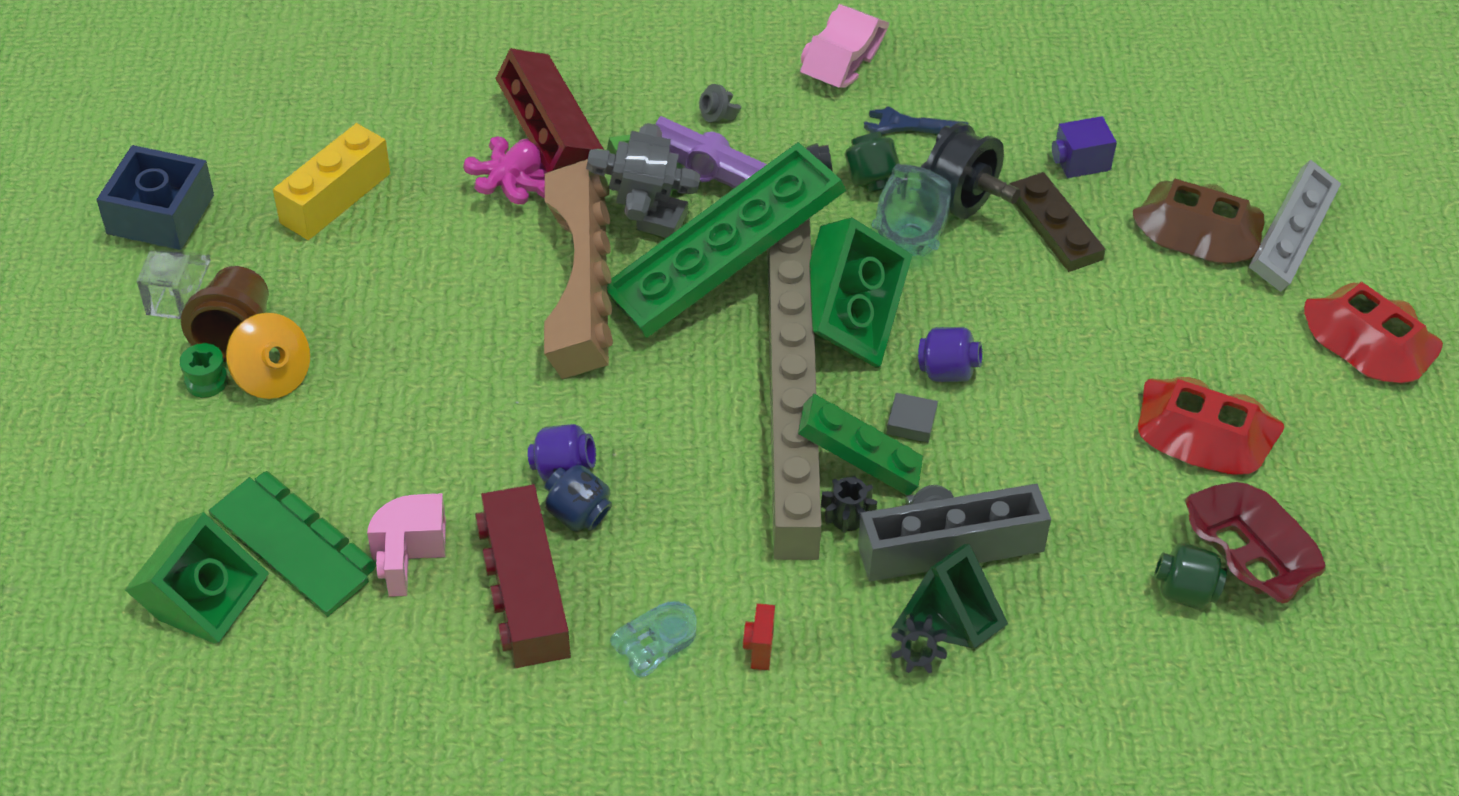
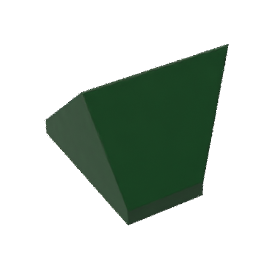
[891,544,1008,648]

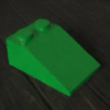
[809,217,913,368]

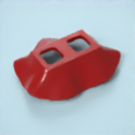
[1304,282,1443,383]
[1138,377,1284,475]

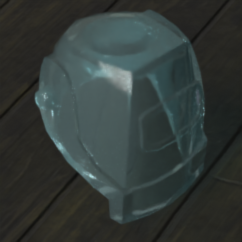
[871,164,951,257]

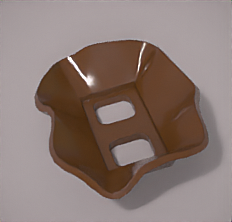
[1133,178,1265,264]

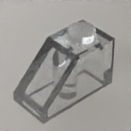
[137,250,211,319]

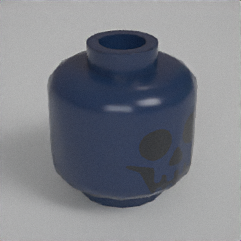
[544,465,612,531]

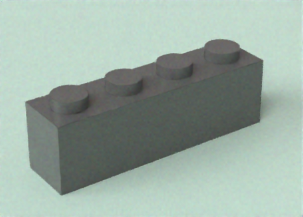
[858,484,1051,582]

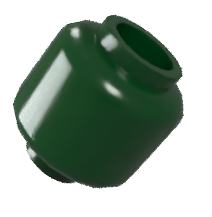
[845,131,901,192]
[1154,543,1227,609]

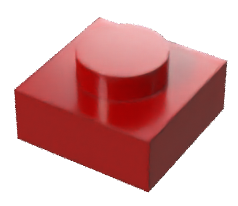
[743,603,775,671]

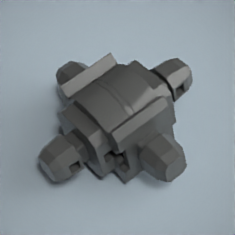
[586,123,701,221]

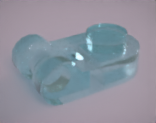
[610,601,697,678]

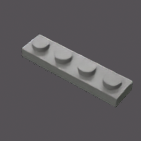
[1249,160,1341,292]

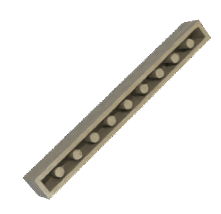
[767,218,821,560]

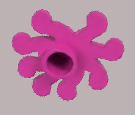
[463,136,547,205]

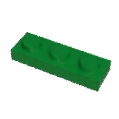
[798,393,923,496]

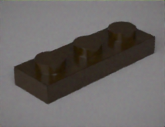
[1010,172,1106,272]

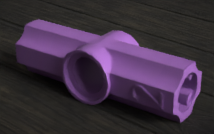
[655,116,767,188]

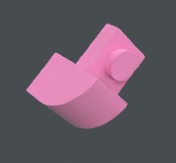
[367,494,446,597]

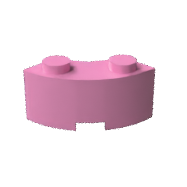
[800,4,890,88]

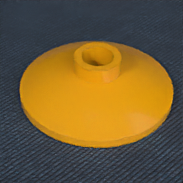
[226,313,310,399]

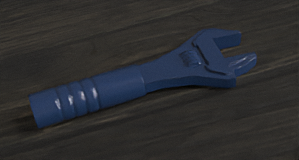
[864,106,969,135]

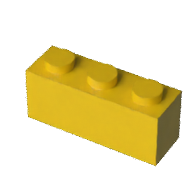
[273,123,391,241]

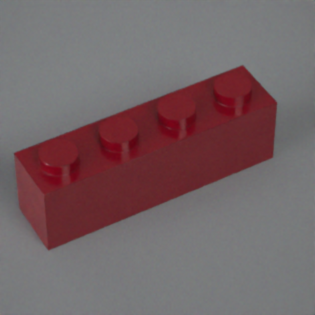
[495,48,604,173]
[475,484,571,668]

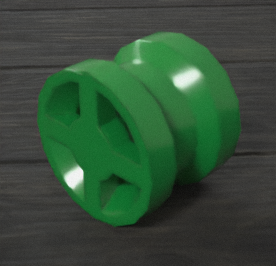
[180,343,228,398]

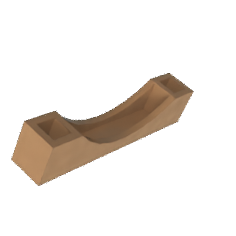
[544,159,613,379]

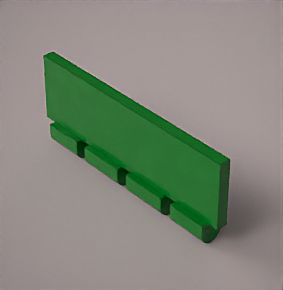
[208,471,376,617]

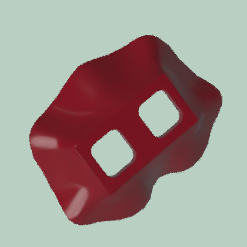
[1185,482,1326,603]

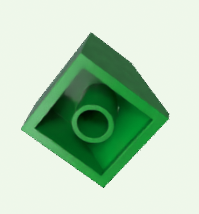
[125,512,269,644]

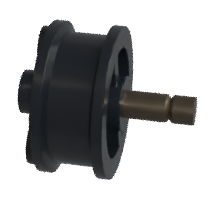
[916,123,1020,219]

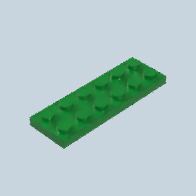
[607,142,847,338]

